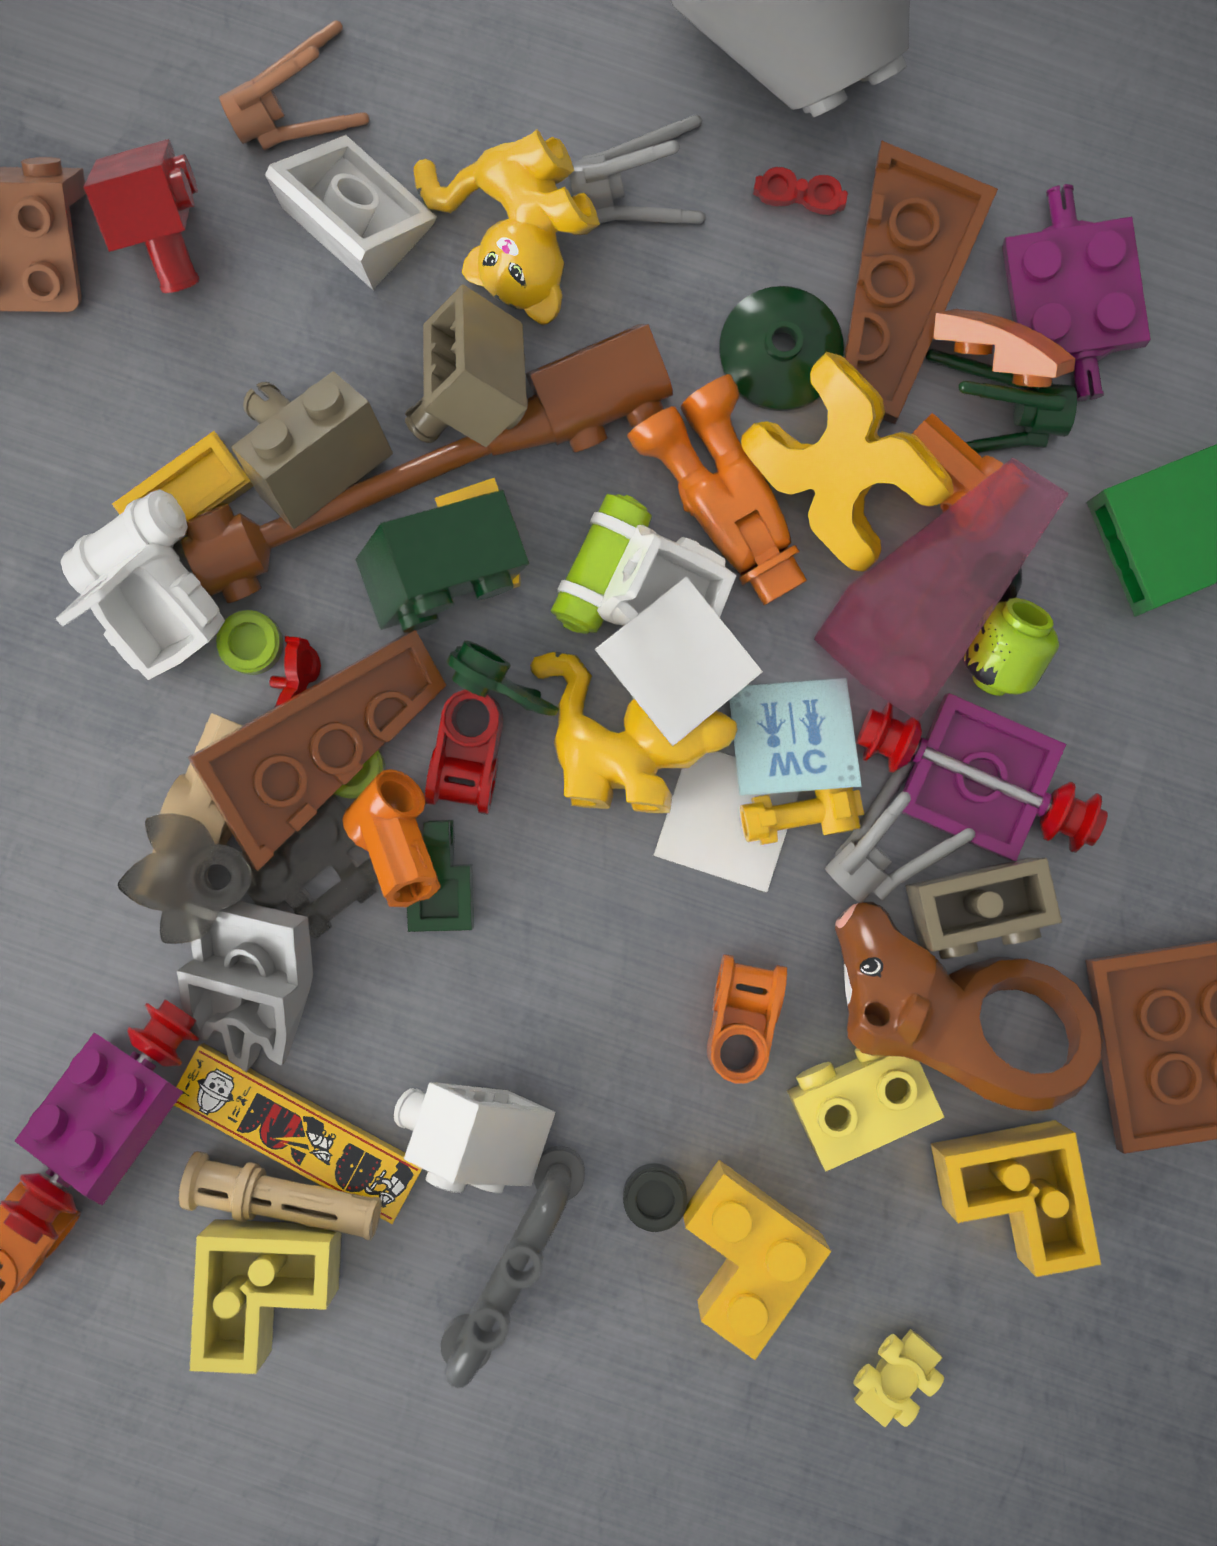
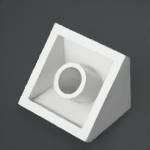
[265,135,437,290]

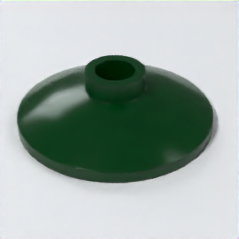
[719,286,844,411]

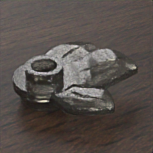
[118,813,251,944]

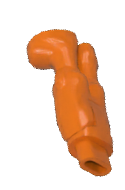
[627,374,807,606]

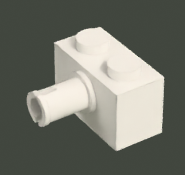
[394,1082,556,1193]

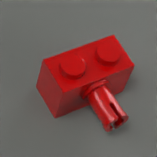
[84,139,199,293]

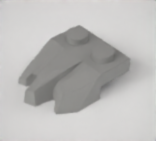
[177,892,313,1072]

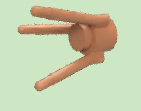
[219,20,370,151]

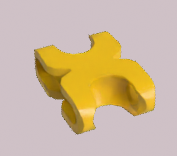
[741,352,953,572]

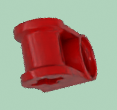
[425,689,503,815]

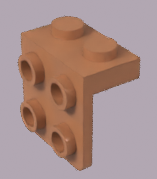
[0,157,86,312]

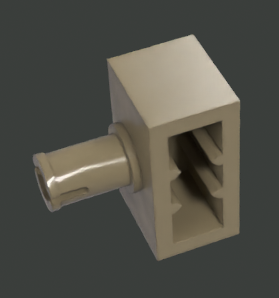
[405,284,528,447]
[231,371,393,530]

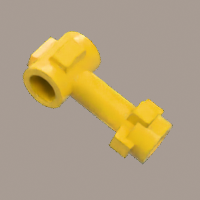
[740,787,864,845]

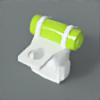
[551,494,736,634]

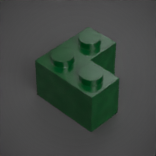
[356,490,530,633]

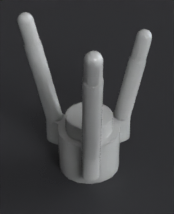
[569,115,706,224]
[825,760,975,903]

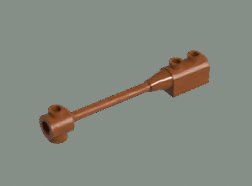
[181,324,673,603]

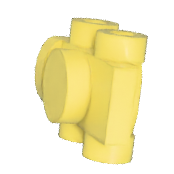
[853,1329,944,1427]

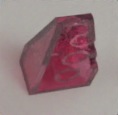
[814,457,1069,721]

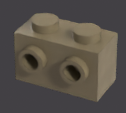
[905,857,1062,959]

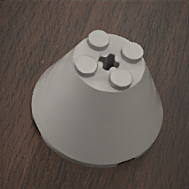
[670,0,910,117]

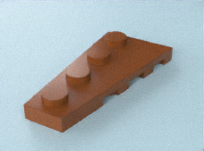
[844,141,998,425]
[187,630,447,871]

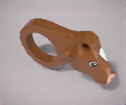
[835,902,1101,1111]

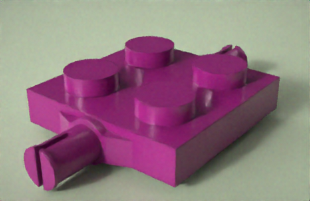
[1002,184,1151,401]

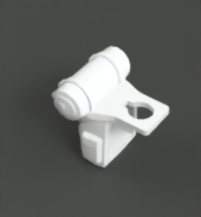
[56,490,225,680]

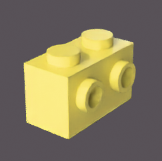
[787,1048,945,1172]

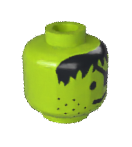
[962,598,1059,696]

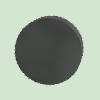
[623,1163,687,1232]

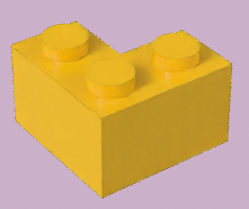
[930,1120,1101,1277]
[683,1160,831,1360]

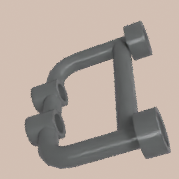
[440,1146,585,1388]

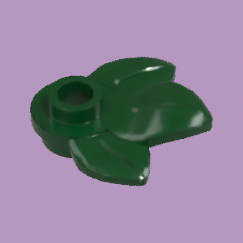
[446,640,560,716]

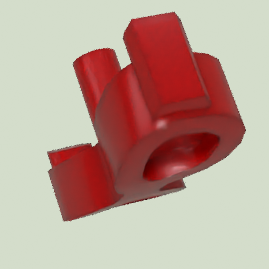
[753,167,848,215]
[269,636,321,708]

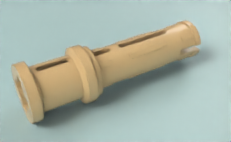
[179,1151,382,1241]

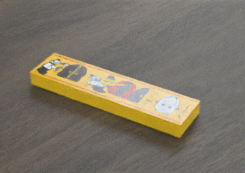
[174,1043,422,1224]

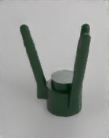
[926,349,1077,453]

